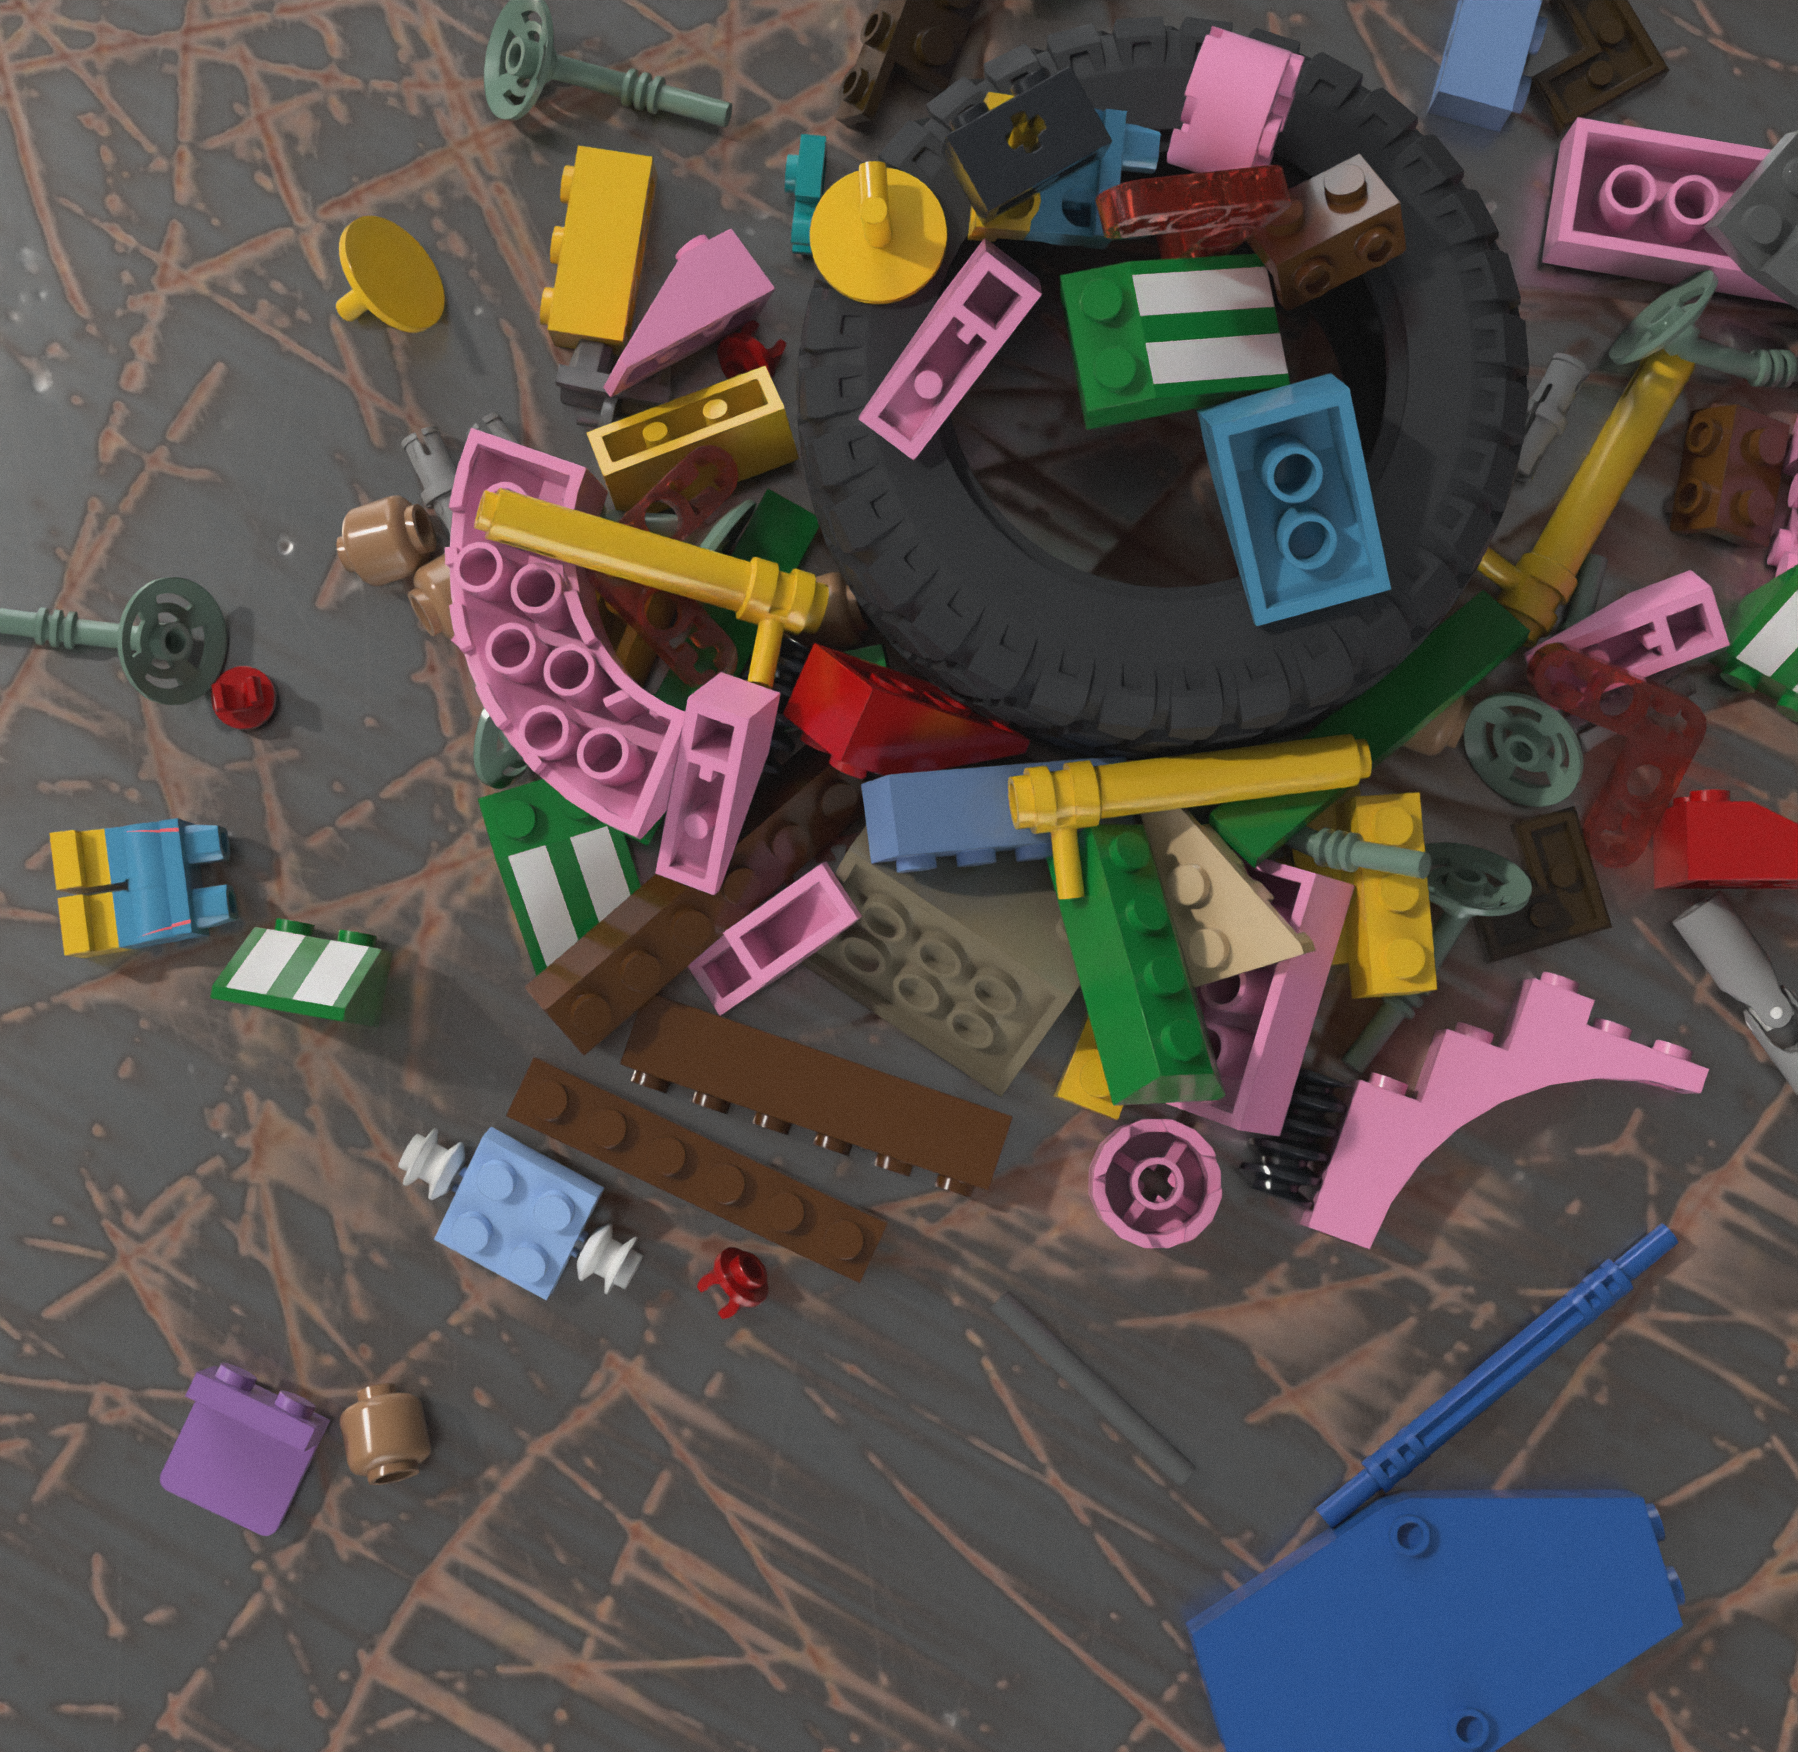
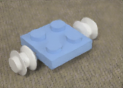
[398,1127,643,1301]

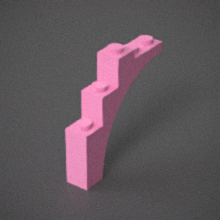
[1300,972,1709,1249]

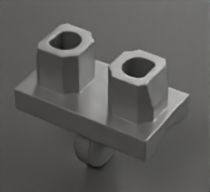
[555,339,673,429]

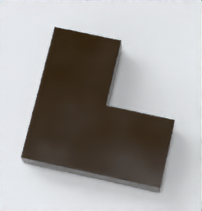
[1530,0,1670,137]
[1472,806,1612,964]

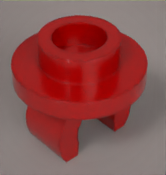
[717,320,786,380]
[211,666,276,730]
[697,1247,769,1319]

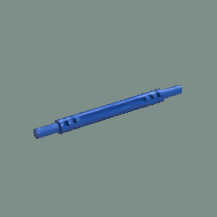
[1315,1223,1679,1529]

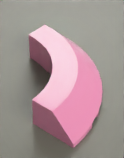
[445,428,685,840]

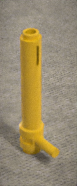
[1476,349,1695,648]
[474,488,829,690]
[1008,734,1372,899]

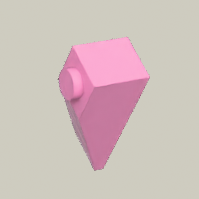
[603,228,775,398]
[859,238,1042,460]
[1523,570,1730,711]
[655,672,781,895]

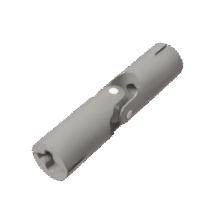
[1672,890,1798,1096]

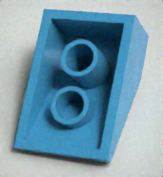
[1197,373,1391,626]

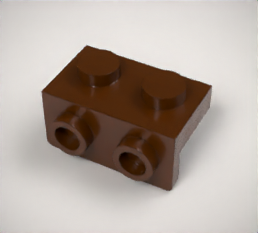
[1238,154,1406,311]
[1670,404,1790,549]

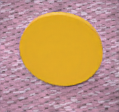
[810,161,947,304]
[336,216,445,333]

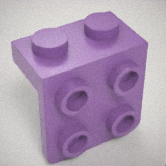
[160,1363,330,1536]

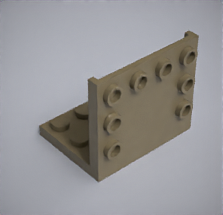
[800,753,1080,1097]

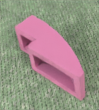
[687,862,862,1016]

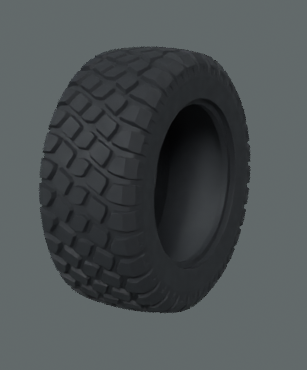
[796,16,1529,761]

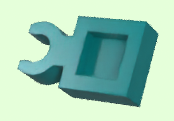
[784,134,828,256]

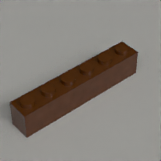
[524,744,865,1056]
[620,994,1013,1198]
[506,1057,888,1283]

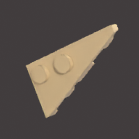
[1141,808,1316,988]

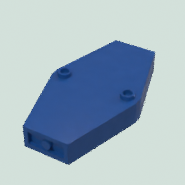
[1185,1489,1685,1752]

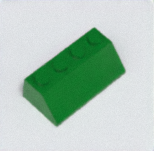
[1046,824,1226,1106]

